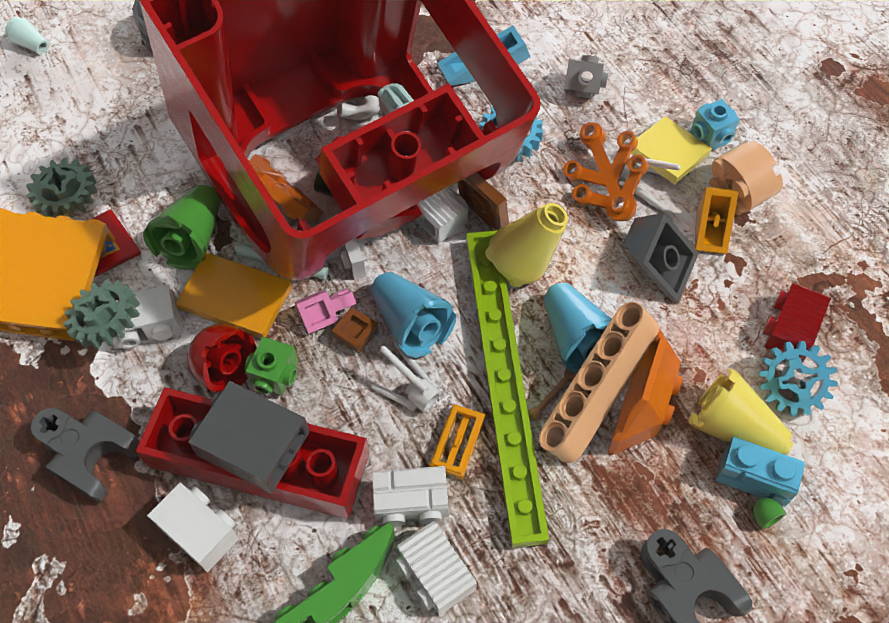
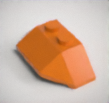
[607,328,683,455]

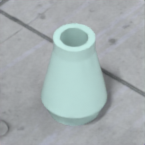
[5,17,49,55]

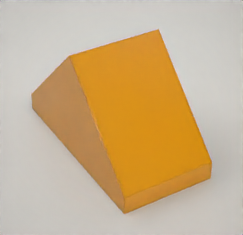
[695,187,739,254]

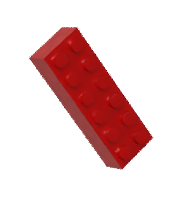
[135,387,370,520]

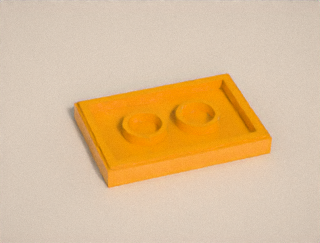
[175,252,293,339]

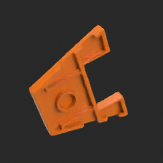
[217,154,324,221]

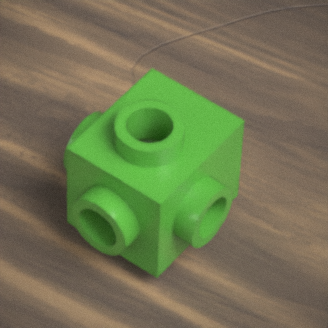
[245,337,299,396]

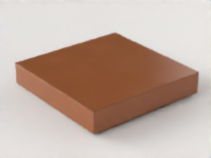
[457,172,509,231]

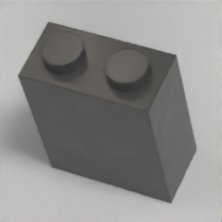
[188,381,310,494]

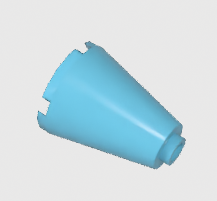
[371,272,456,358]
[543,283,612,374]

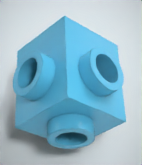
[690,99,740,151]

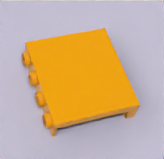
[0,208,115,341]

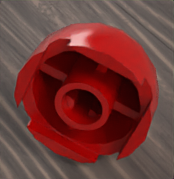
[187,324,257,392]

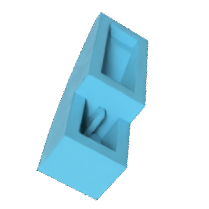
[437,25,531,86]

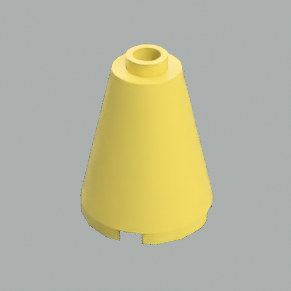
[688,368,793,455]

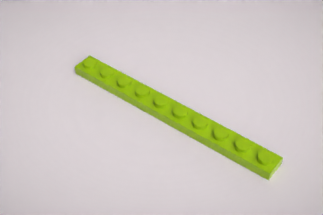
[466,230,549,548]

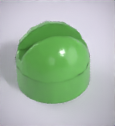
[753,497,787,530]

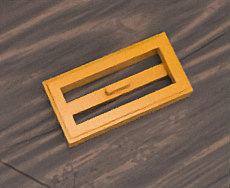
[429,404,485,481]

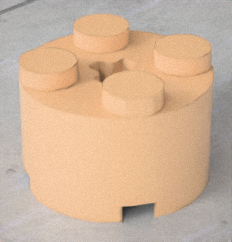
[709,140,783,215]

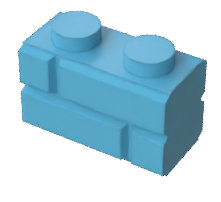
[715,436,805,507]

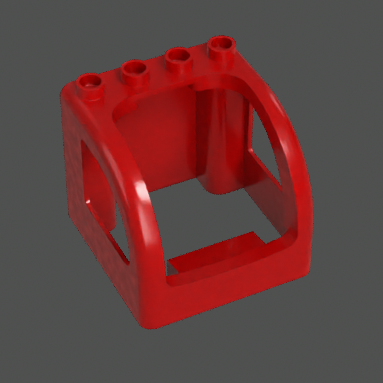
[139,0,541,281]

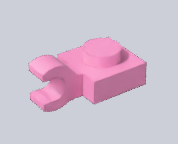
[294,288,356,334]

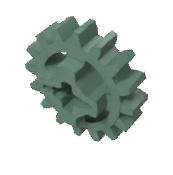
[26,158,98,218]
[63,279,140,349]

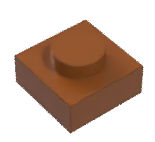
[331,307,379,353]

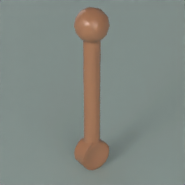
[528,368,576,420]

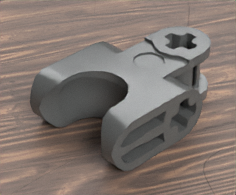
[31,408,140,503]
[640,529,752,623]

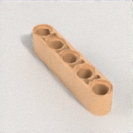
[539,301,659,463]

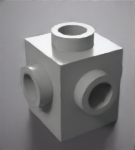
[564,55,609,98]

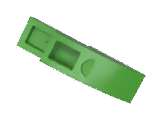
[273,522,396,623]

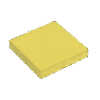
[631,116,712,185]

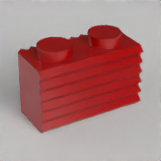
[762,282,831,363]

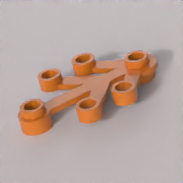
[563,122,649,222]

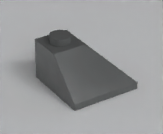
[624,212,699,304]

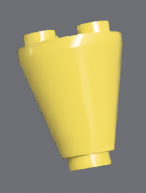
[485,203,568,287]

